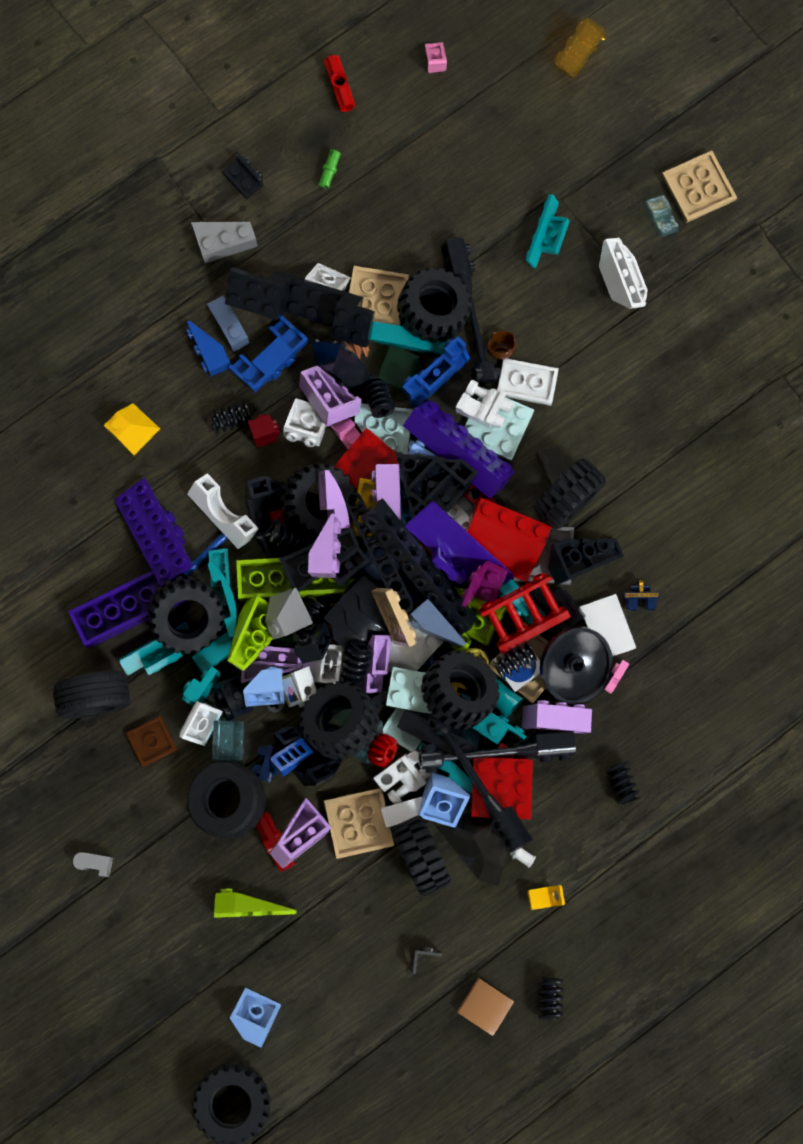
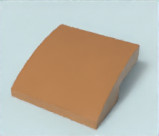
[457,978,514,1036]

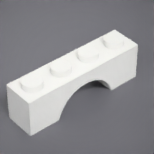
[187,473,259,549]

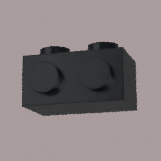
[294,622,332,664]

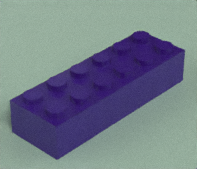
[403,400,515,499]
[68,571,188,649]

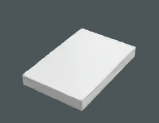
[497,359,558,406]
[580,594,636,657]

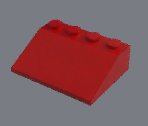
[465,498,551,582]

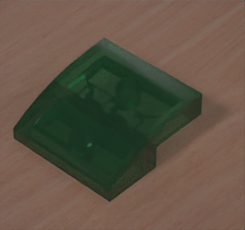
[378,345,425,391]

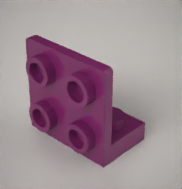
[462,560,508,607]

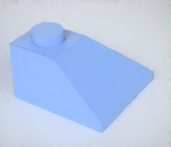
[243,667,285,707]
[418,773,470,828]
[230,988,281,1047]

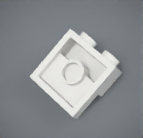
[283,398,326,447]

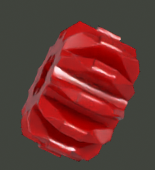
[367,733,399,768]

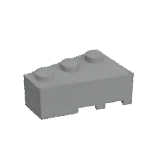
[191,222,257,263]

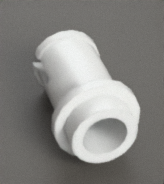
[510,848,536,868]

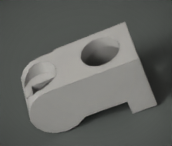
[73,853,113,877]

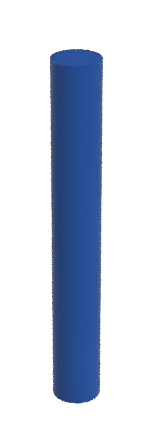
[183,533,227,577]

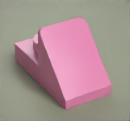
[425,42,447,73]
[330,418,361,450]

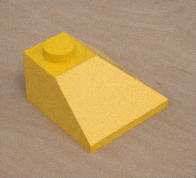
[104,404,160,456]

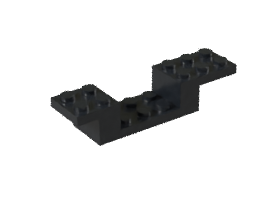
[225,268,375,348]

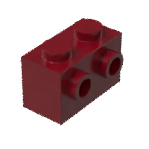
[248,414,280,448]

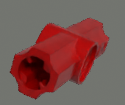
[324,55,356,112]
[256,812,295,872]

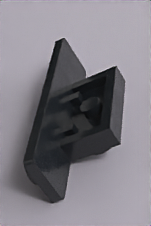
[530,586,586,631]

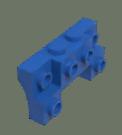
[228,316,309,393]
[402,336,470,409]

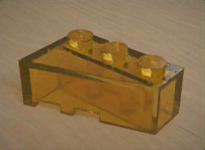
[554,17,608,79]

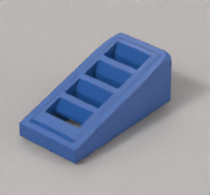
[270,738,314,777]

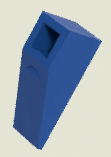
[186,321,230,377]

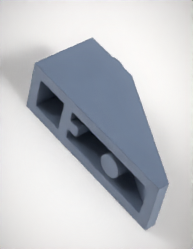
[207,296,250,352]
[408,599,466,648]

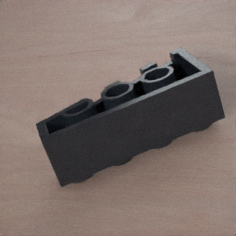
[280,528,359,592]

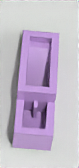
[318,470,350,529]
[358,635,391,693]

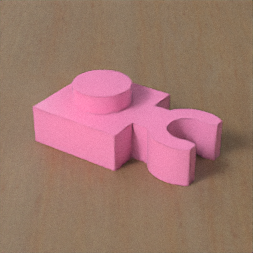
[605,660,629,694]

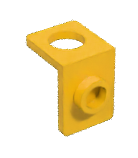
[527,885,565,910]

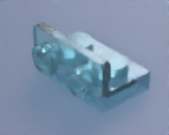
[212,720,245,761]

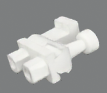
[456,380,514,429]
[374,750,431,804]

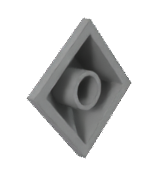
[265,588,313,640]

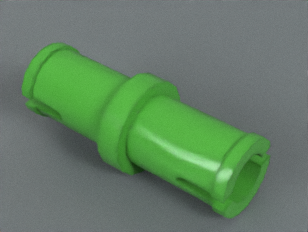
[318,149,341,189]

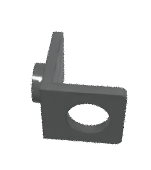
[413,947,442,974]

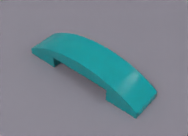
[208,563,238,640]

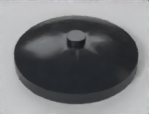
[540,626,613,704]

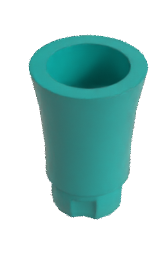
[496,679,524,718]

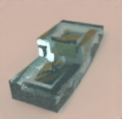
[647,195,679,237]

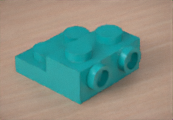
[182,666,222,707]

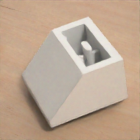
[302,644,344,685]

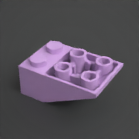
[308,514,341,578]

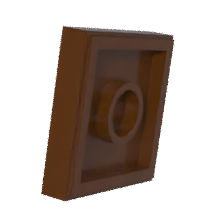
[126,715,178,768]

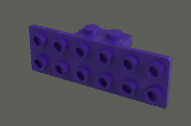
[115,478,193,587]
[406,501,514,585]

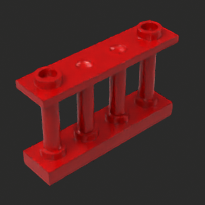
[478,573,571,654]

